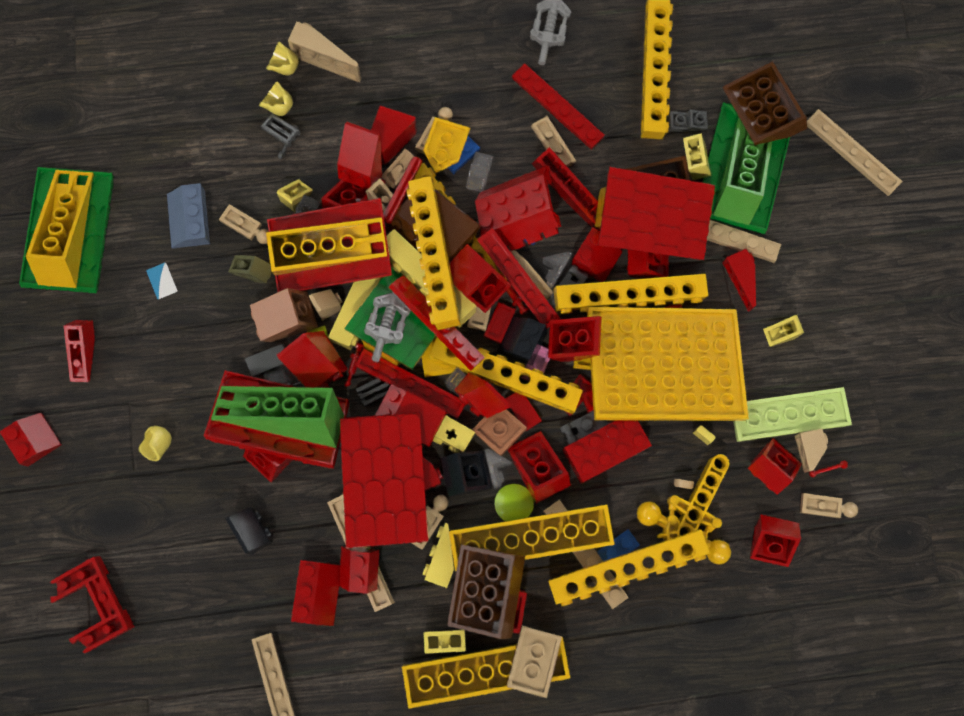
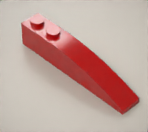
[531,147,600,231]

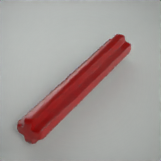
[383,156,422,224]

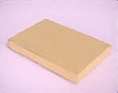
[506,626,562,698]

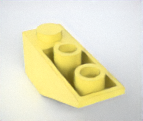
[422,523,454,588]

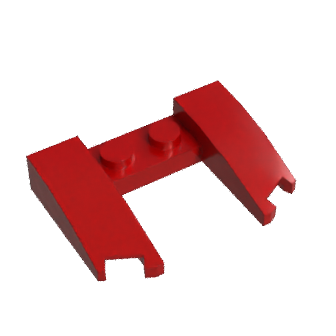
[51,556,134,653]

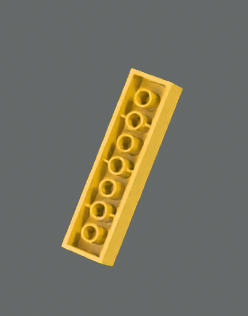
[449,505,614,571]
[402,637,570,709]

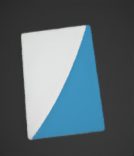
[146,262,177,299]

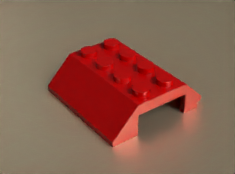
[475,166,561,251]

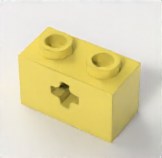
[683,133,711,180]
[433,416,475,453]
[424,630,466,653]

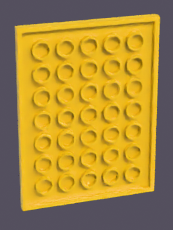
[587,307,749,421]

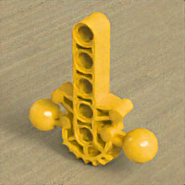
[637,454,731,565]

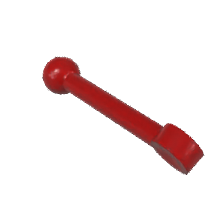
[809,461,848,477]

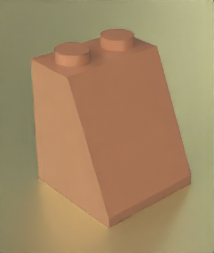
[250,288,318,342]

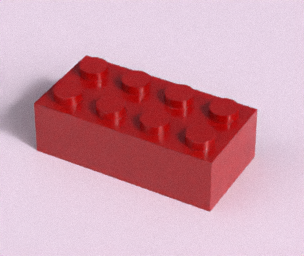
[562,420,652,484]

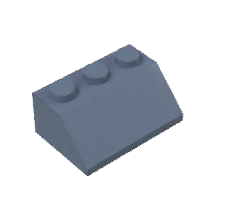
[167,183,210,249]

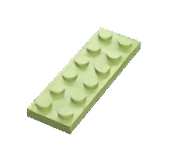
[733,387,852,442]

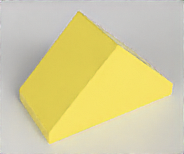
[277,179,313,212]
[763,315,804,347]

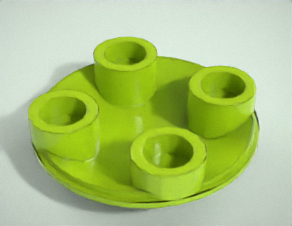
[495,484,534,521]

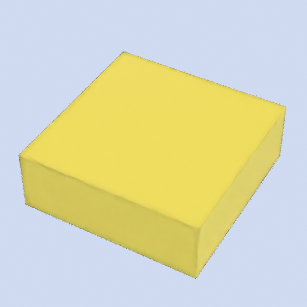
[693,425,716,445]

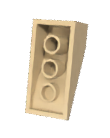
[288,22,361,83]

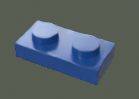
[447,136,480,174]
[596,529,640,561]

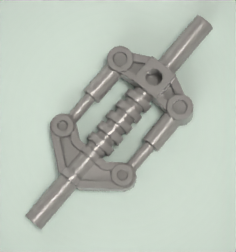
[530,0,571,65]
[364,278,411,362]

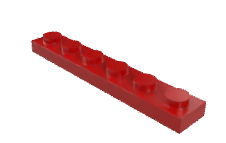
[512,63,605,150]
[476,227,560,328]
[389,275,485,371]
[354,349,465,420]

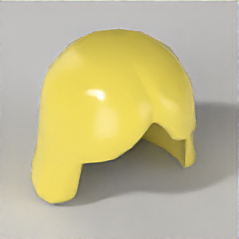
[267,42,299,75]
[259,82,293,116]
[139,426,172,461]

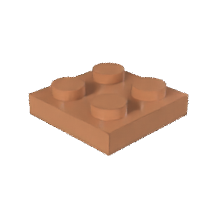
[472,409,527,457]

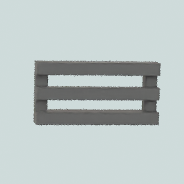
[261,113,301,148]
[356,379,390,407]

